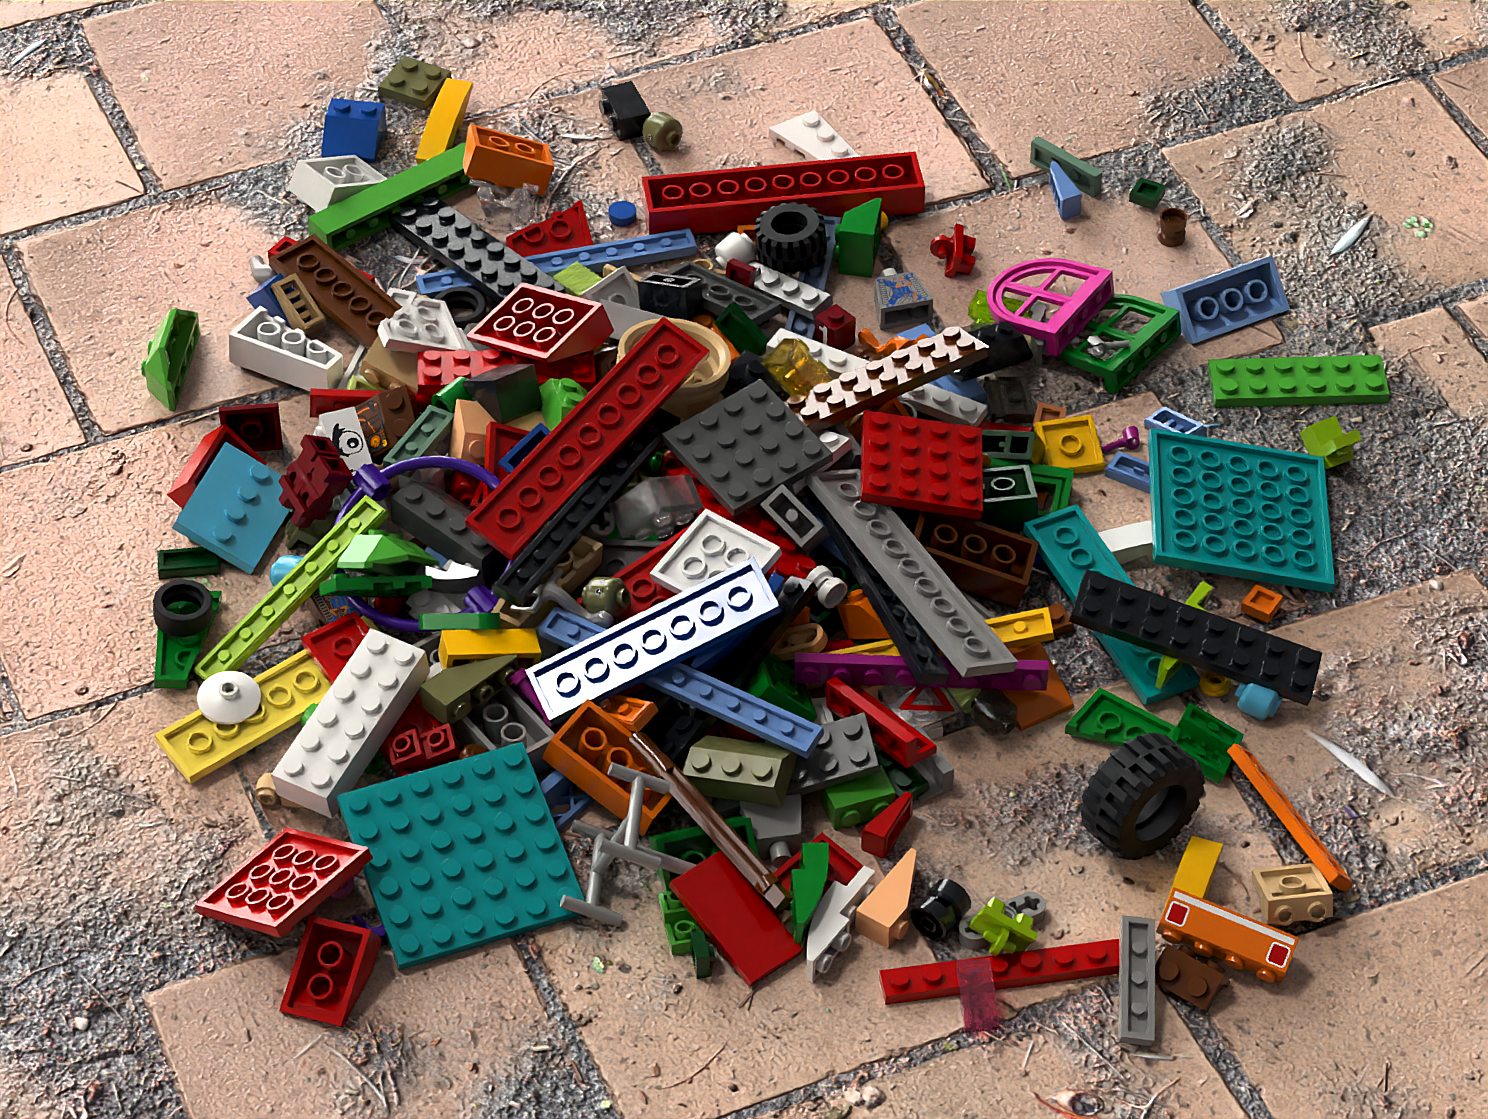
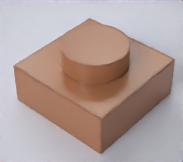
[1031,401,1067,432]

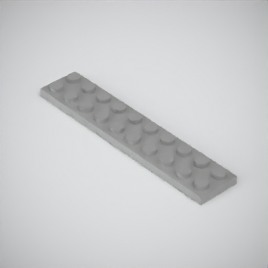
[805,469,1018,678]

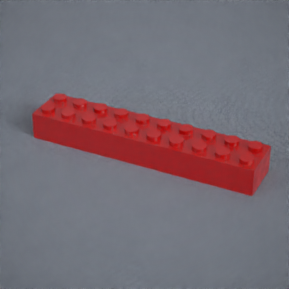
[642,152,925,235]

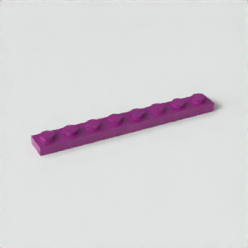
[794,652,1049,691]

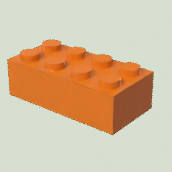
[542,698,682,837]

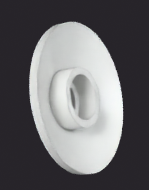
[197,671,261,725]

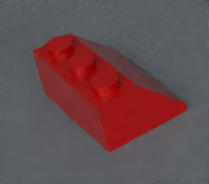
[167,424,267,510]

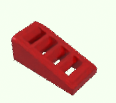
[861,791,913,859]

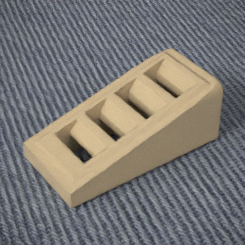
[271,273,326,336]

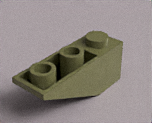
[420,654,518,725]

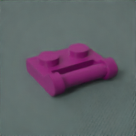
[510,668,564,731]

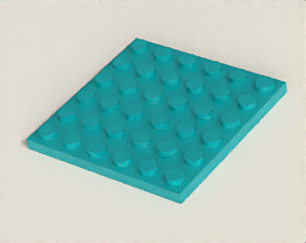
[1148,428,1335,593]
[337,742,585,971]

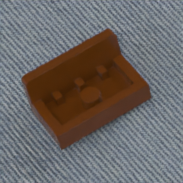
[1155,944,1230,1013]

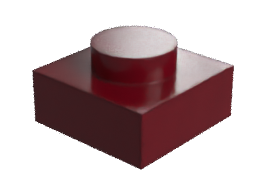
[725,258,757,289]

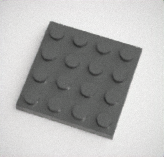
[662,379,833,517]

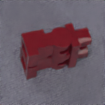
[278,434,354,528]

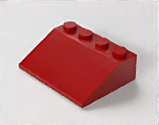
[466,282,614,363]

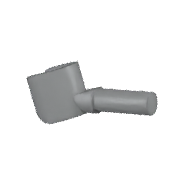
[1087,335,1130,358]

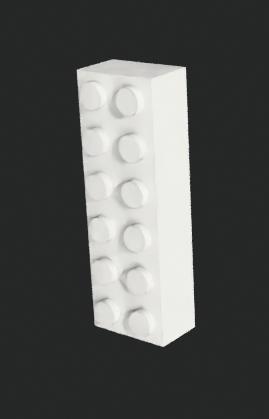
[271,628,430,819]

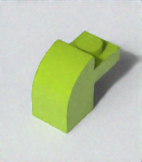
[1299,415,1362,469]

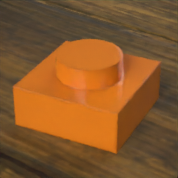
[1241,584,1283,623]

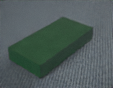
[714,302,769,357]
[157,547,220,579]

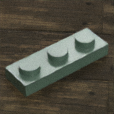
[1030,136,1103,198]
[383,405,454,478]

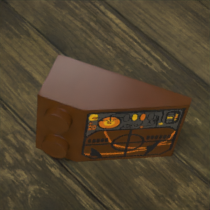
[355,385,421,465]

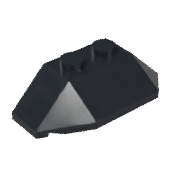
[949,322,1033,382]

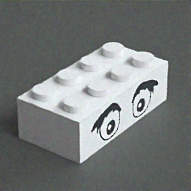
[315,407,388,531]

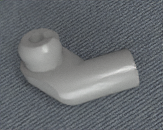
[249,255,277,283]

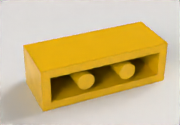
[438,628,541,670]

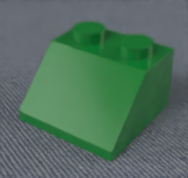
[834,198,882,278]

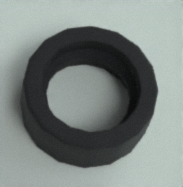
[434,286,487,331]
[153,579,213,637]

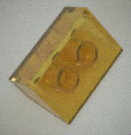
[761,338,833,396]

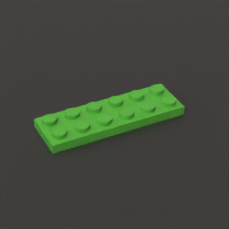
[1208,355,1390,407]

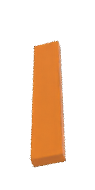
[1227,744,1353,892]

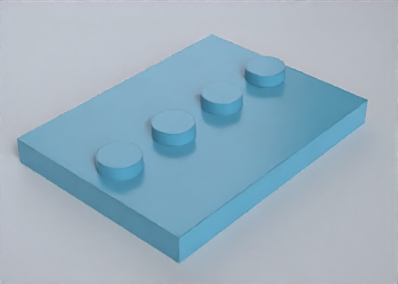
[172,442,290,575]

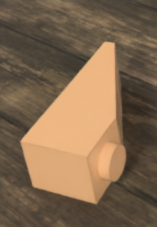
[855,848,917,949]

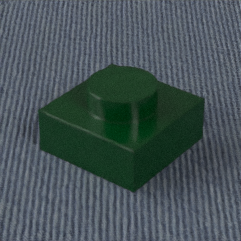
[1129,177,1166,210]
[690,930,715,979]

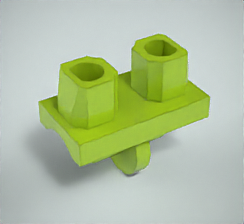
[969,897,1038,956]

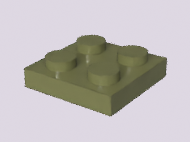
[378,56,452,109]

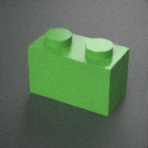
[821,765,895,830]

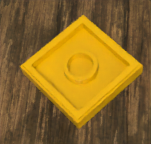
[1034,414,1106,474]

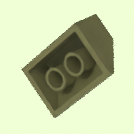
[682,735,798,807]

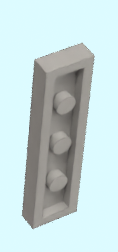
[748,261,833,320]
[1118,915,1155,1046]

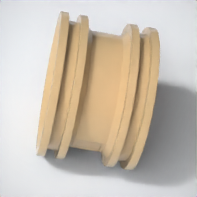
[616,318,731,446]

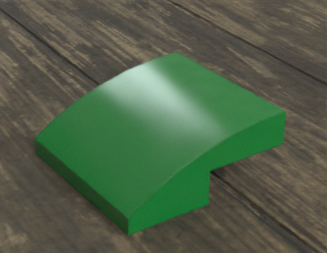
[1170,702,1244,784]

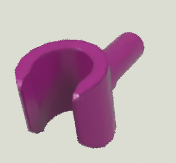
[1101,426,1140,453]

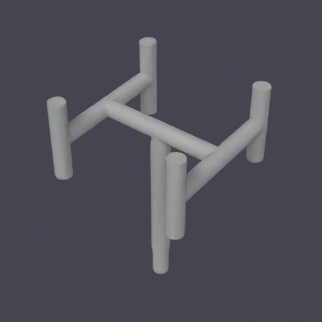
[560,762,696,927]

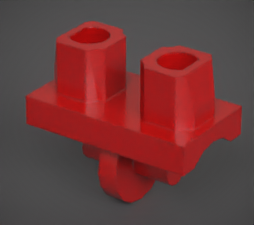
[930,223,976,278]

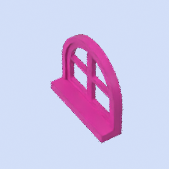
[987,258,1114,357]

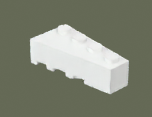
[228,306,343,391]

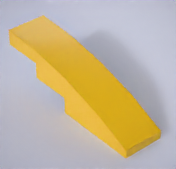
[415,78,473,164]

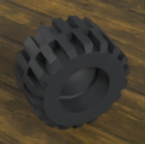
[754,202,827,274]

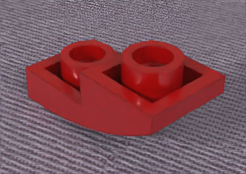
[386,723,460,769]

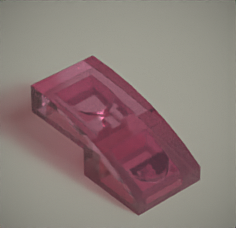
[956,958,999,1033]

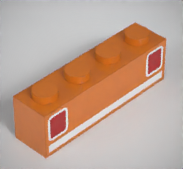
[1156,887,1299,983]

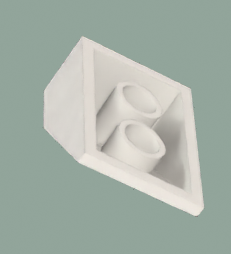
[288,155,387,213]

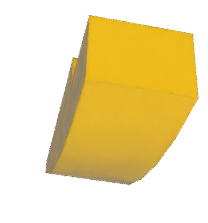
[1162,836,1223,915]

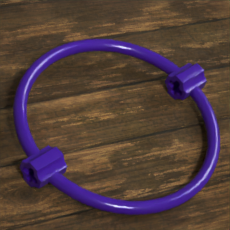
[333,456,524,633]

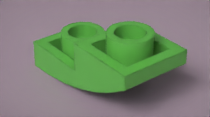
[658,890,701,955]

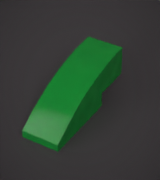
[789,843,829,943]

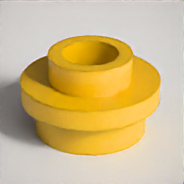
[1199,670,1231,697]

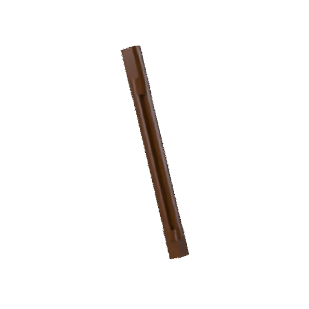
[627,731,794,910]

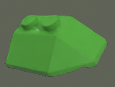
[141,308,200,411]
[539,378,588,431]
[337,529,439,577]

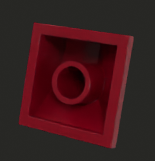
[219,403,283,452]

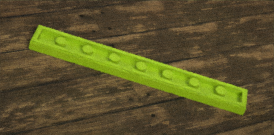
[193,495,389,681]

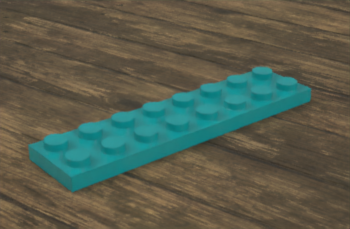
[1023,504,1201,706]

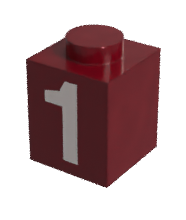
[814,304,856,351]

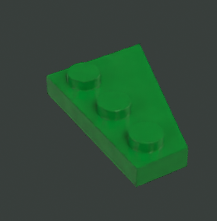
[319,573,433,598]
[1065,688,1176,747]

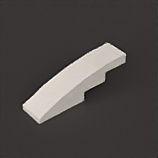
[1098,520,1153,565]

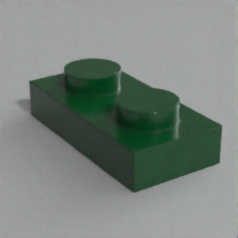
[876,749,930,801]

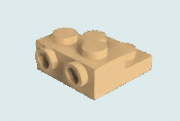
[1252,863,1333,926]

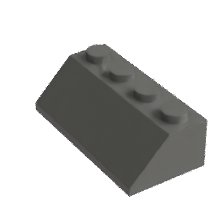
[391,480,509,580]

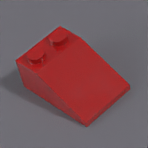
[279,915,382,1028]

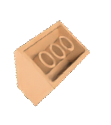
[447,399,547,465]

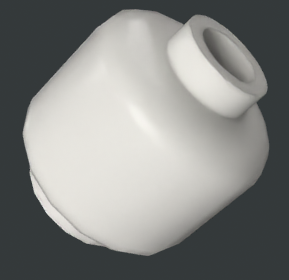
[715,232,757,271]

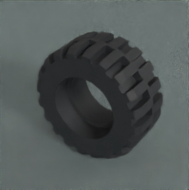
[1080,733,1205,860]

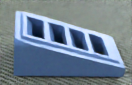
[1049,161,1082,220]
[1144,406,1207,437]

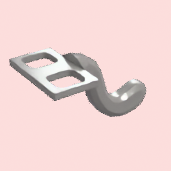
[510,568,614,629]

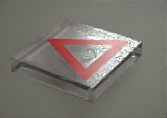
[878,686,964,733]

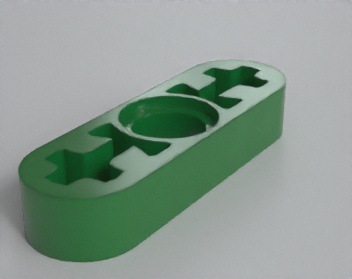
[419,613,500,630]

